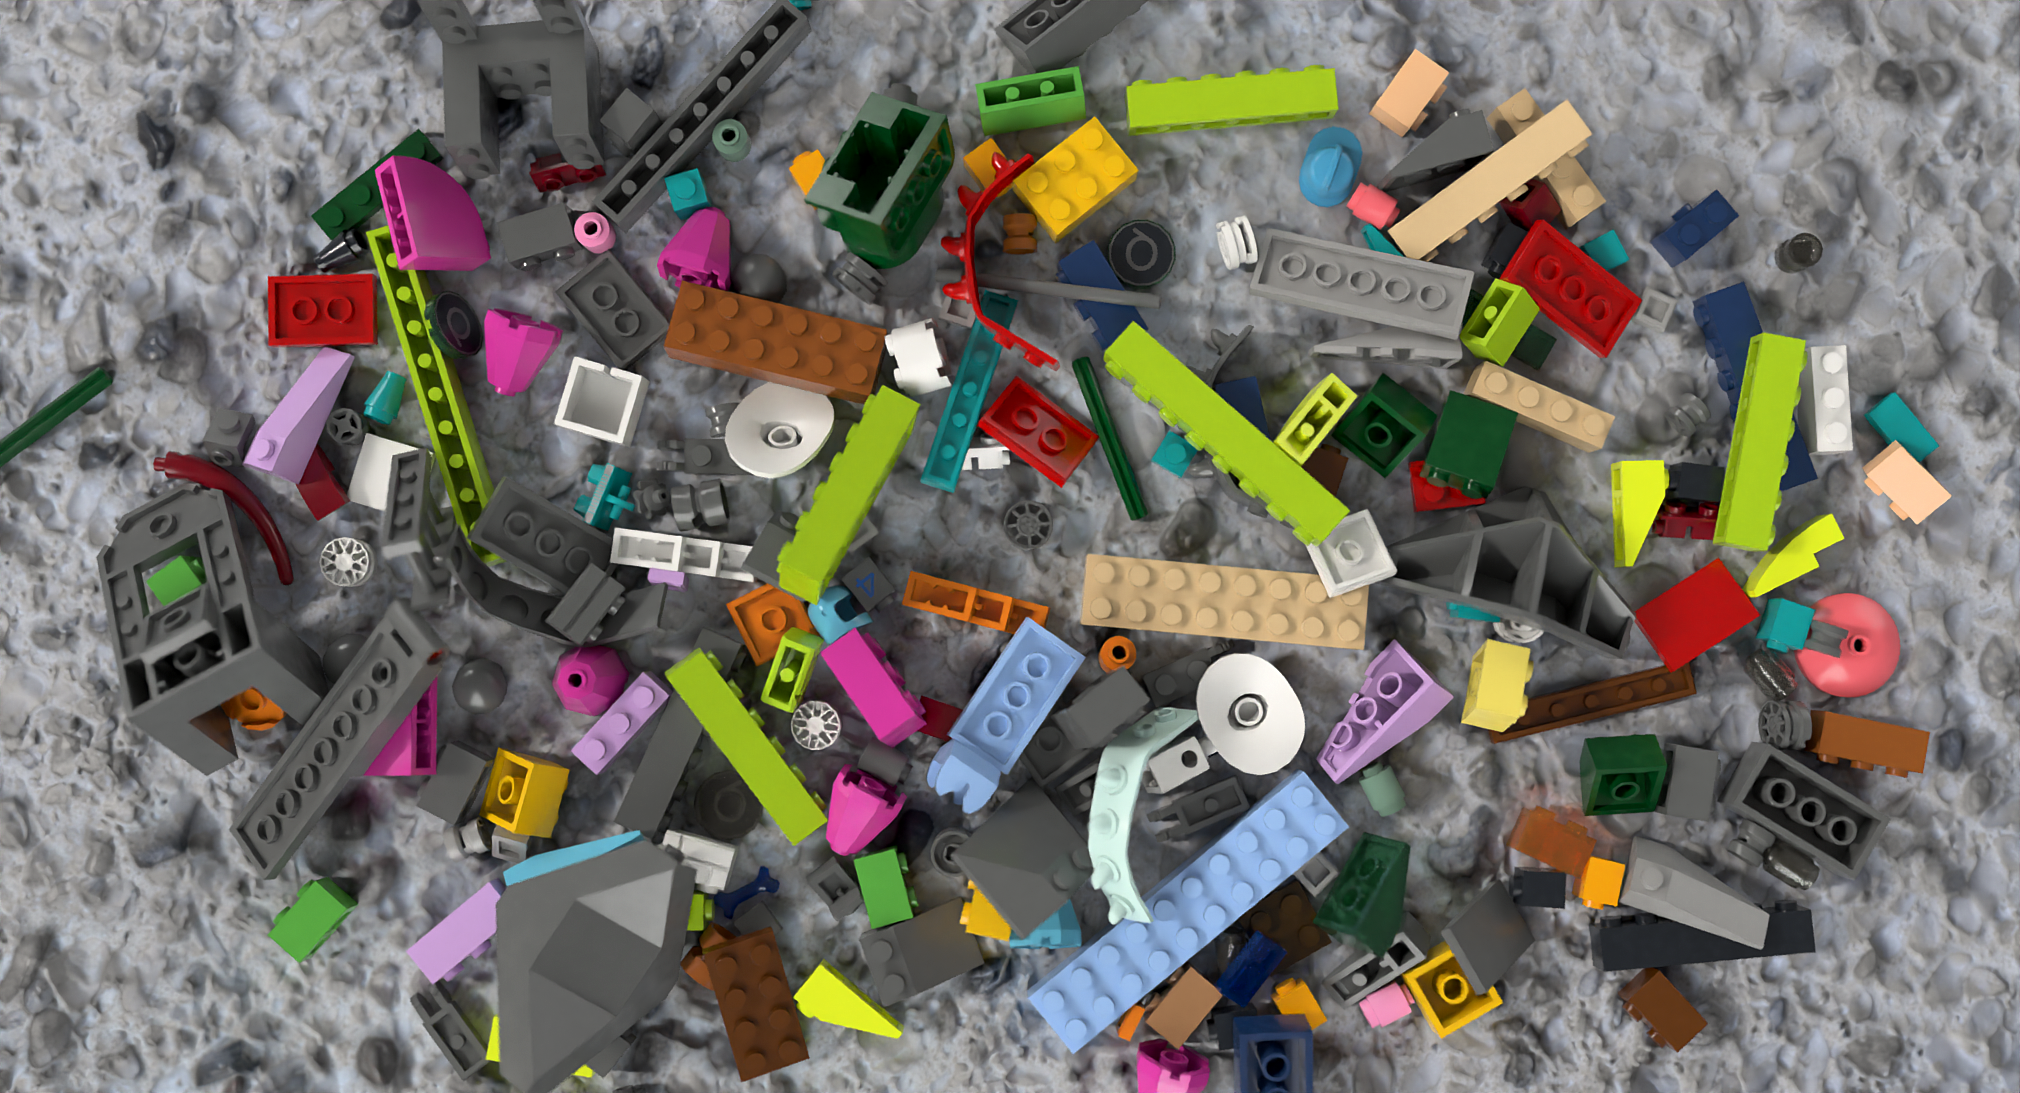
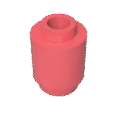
[1346,182,1401,230]

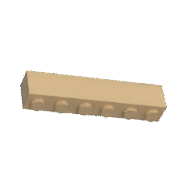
[1388,99,1592,262]

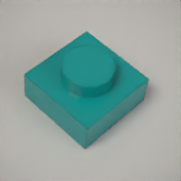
[1151,430,1198,479]

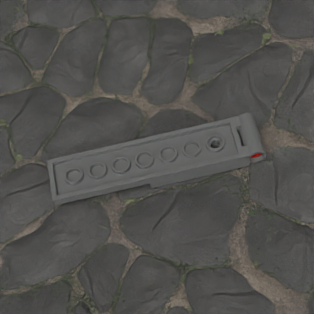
[229,598,450,880]

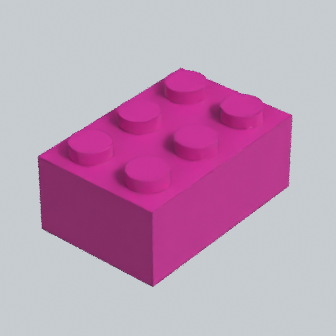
[820,628,927,748]

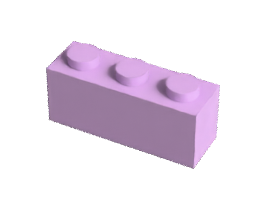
[571,671,673,775]
[406,878,506,984]

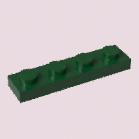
[311,128,444,241]

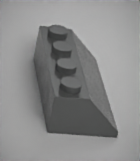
[994,0,1148,74]

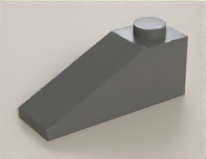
[1321,911,1431,1010]

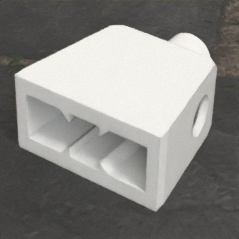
[1141,735,1218,793]

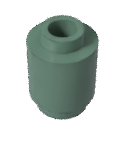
[712,119,751,162]
[1359,761,1406,817]

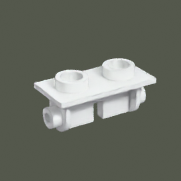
[962,433,1010,470]

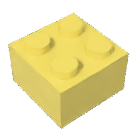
[1461,639,1534,732]

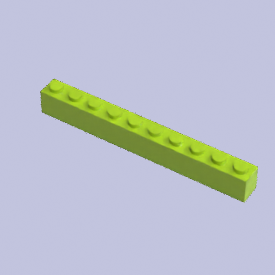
[366,225,507,567]

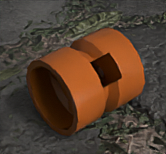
[680,922,736,991]

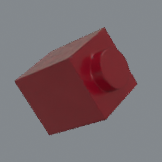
[1499,179,1562,232]

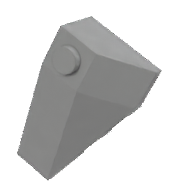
[1308,326,1462,369]
[1618,836,1770,950]

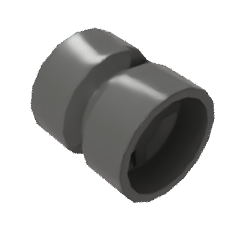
[671,478,730,532]
[931,826,972,877]

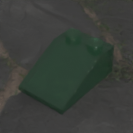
[1313,832,1411,958]

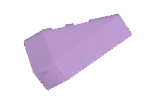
[242,346,355,485]
[1316,639,1454,784]

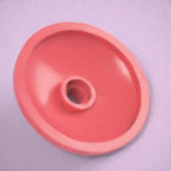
[1794,593,1900,698]

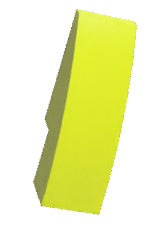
[1742,513,1845,598]

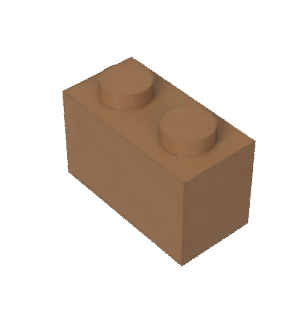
[1143,961,1224,1049]

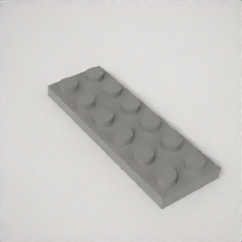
[1249,228,1475,340]

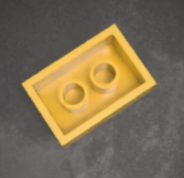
[1013,116,1139,244]

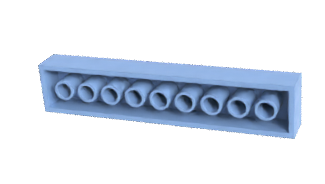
[1027,769,1349,1054]

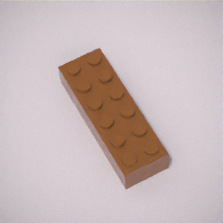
[663,281,888,405]

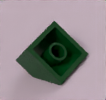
[1331,372,1438,478]
[1579,734,1667,816]

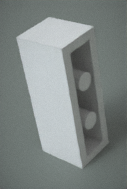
[1797,345,1853,455]

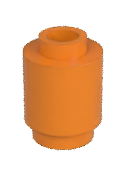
[1098,636,1136,672]

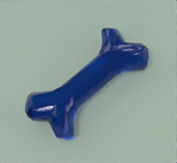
[713,866,780,919]

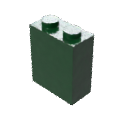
[1419,390,1518,499]

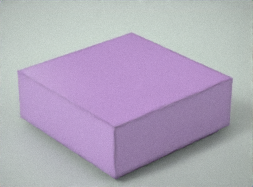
[647,568,689,592]

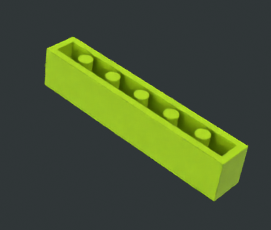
[1124,65,1339,136]
[1713,332,1808,552]
[664,647,828,846]

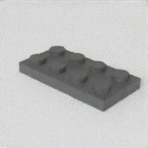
[467,476,618,594]

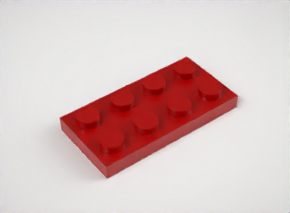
[1499,219,1642,358]

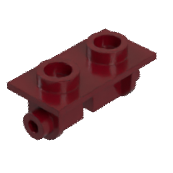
[529,152,606,193]
[1652,501,1719,540]

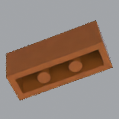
[1804,710,1930,778]

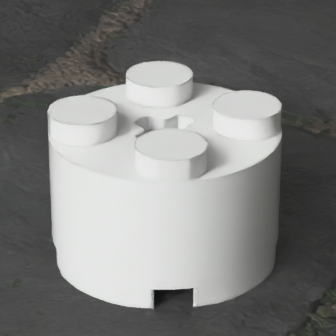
[885,318,953,397]

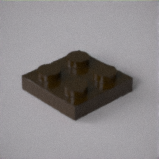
[1238,879,1332,977]

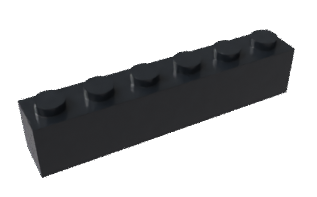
[1589,900,1816,972]

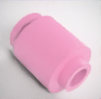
[574,212,616,254]
[1359,980,1415,1029]

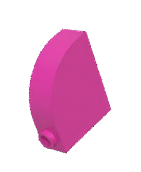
[375,156,491,271]
[363,677,437,776]

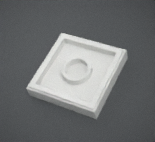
[347,433,436,511]
[1305,509,1397,598]

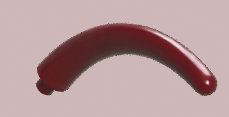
[153,451,294,586]

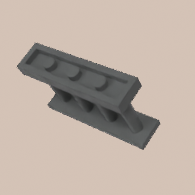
[380,447,456,612]

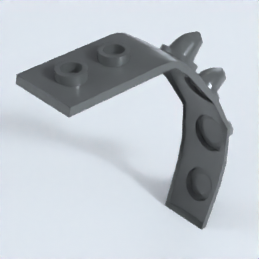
[1177,325,1295,529]
[432,525,668,647]

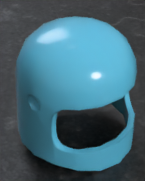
[808,585,874,646]

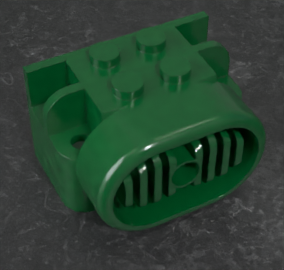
[804,92,955,269]

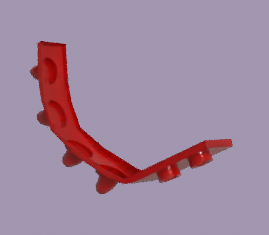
[941,152,1060,372]

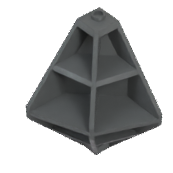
[1374,486,1636,659]
[496,840,697,1093]

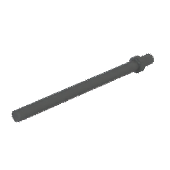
[935,267,1162,309]

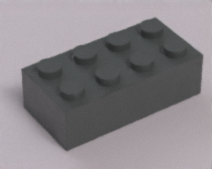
[1717,742,1891,880]

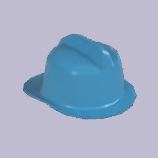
[1299,126,1362,207]

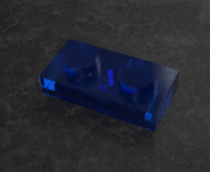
[1214,930,1288,1008]

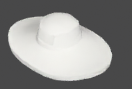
[725,382,835,478]
[1196,653,1305,775]

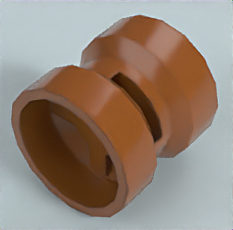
[1003,213,1037,255]

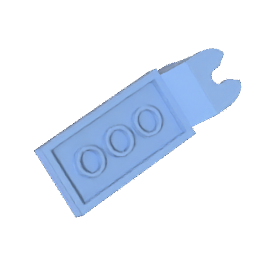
[926,617,1086,813]

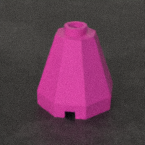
[657,207,731,291]
[484,308,563,397]
[552,645,629,717]
[826,764,907,856]
[1136,1039,1210,1093]

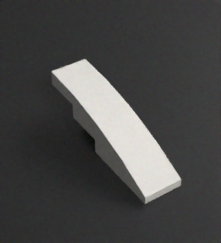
[610,528,757,582]

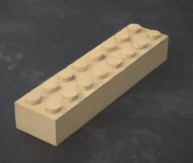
[1080,554,1369,650]

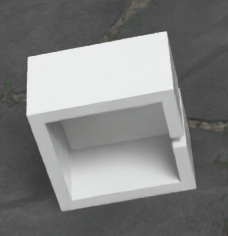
[554,356,650,448]

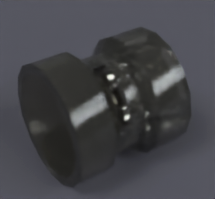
[1774,233,1823,274]

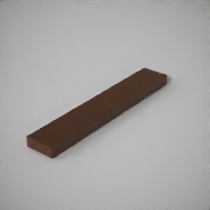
[1488,662,1697,744]

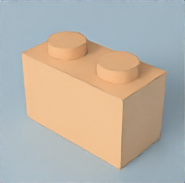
[1369,49,1449,137]
[1862,440,1952,524]

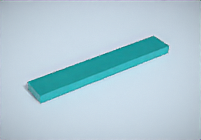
[920,290,1018,493]

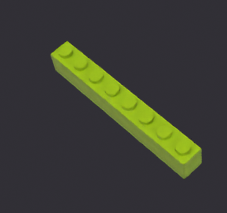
[1103,321,1350,547]

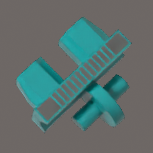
[574,463,636,531]

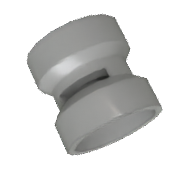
[443,817,492,862]

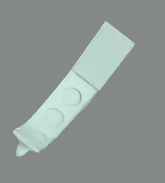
[1088,707,1199,924]

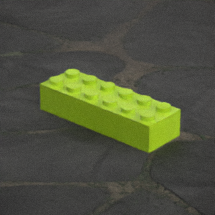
[776,385,921,605]

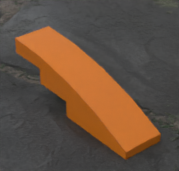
[902,571,1051,634]

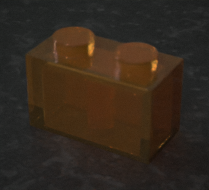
[1506,805,1597,879]

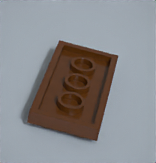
[702,926,810,1082]

